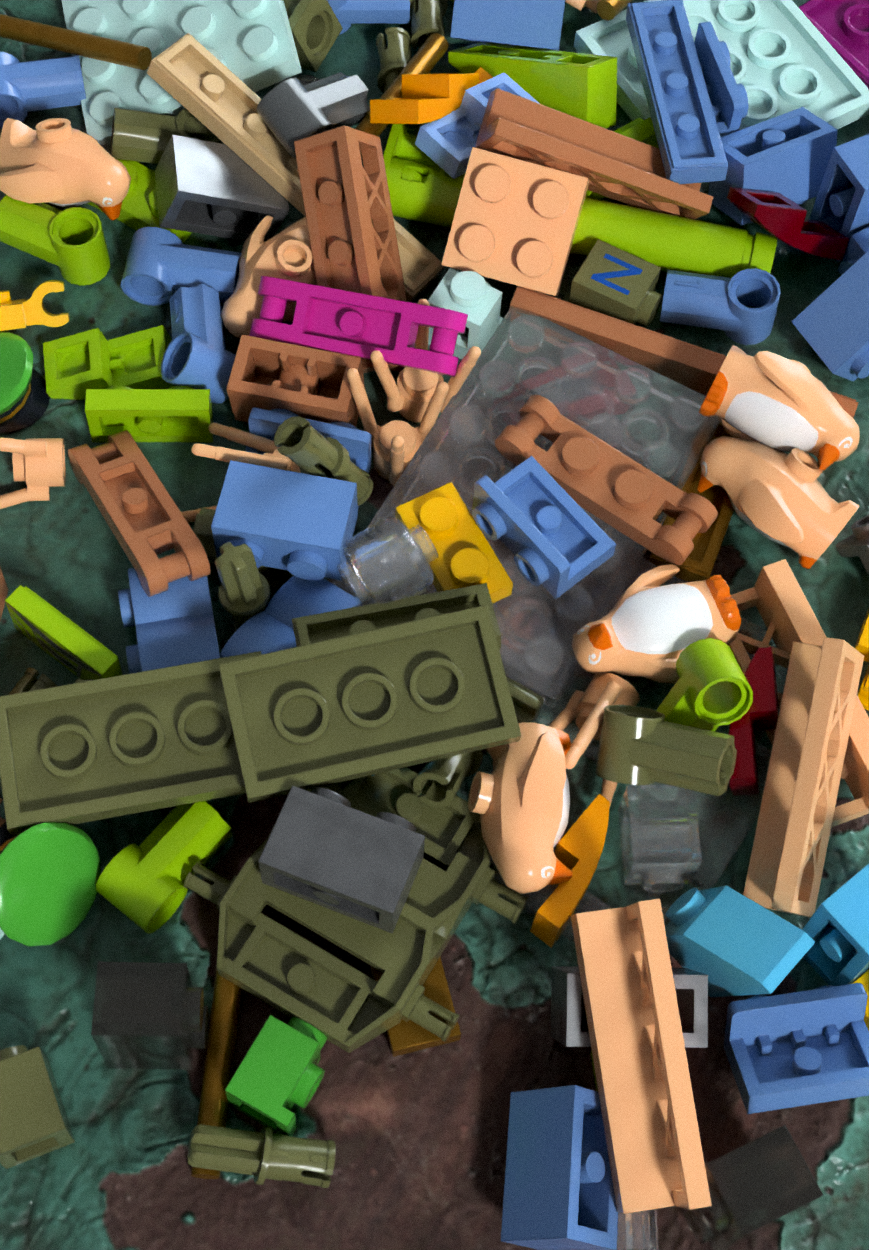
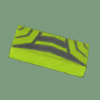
[5,585,123,680]

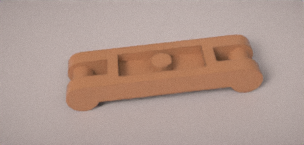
[495,394,718,565]
[68,430,211,597]

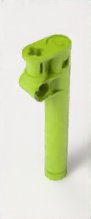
[383,124,777,278]

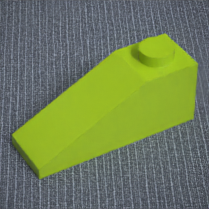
[448,42,617,129]

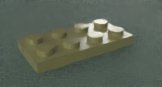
[218,605,521,803]
[0,651,262,836]

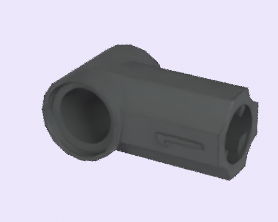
[257,72,370,159]

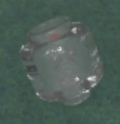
[337,516,439,606]

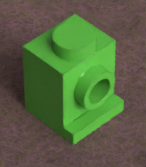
[225,1015,327,1137]

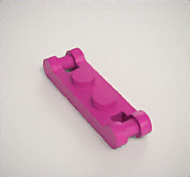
[249,276,468,377]

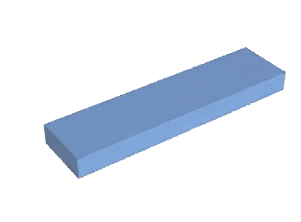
[626,0,729,184]

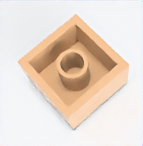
[441,147,589,296]

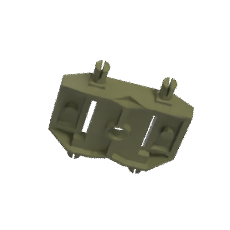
[184,767,529,1053]

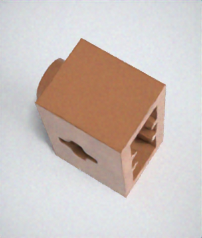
[226,334,365,427]

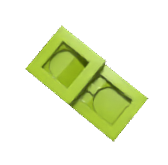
[43,325,174,400]

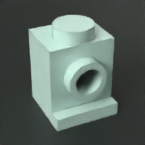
[428,268,504,367]

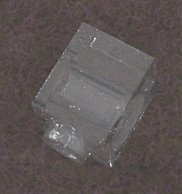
[618,785,702,893]

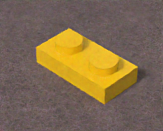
[395,482,513,604]

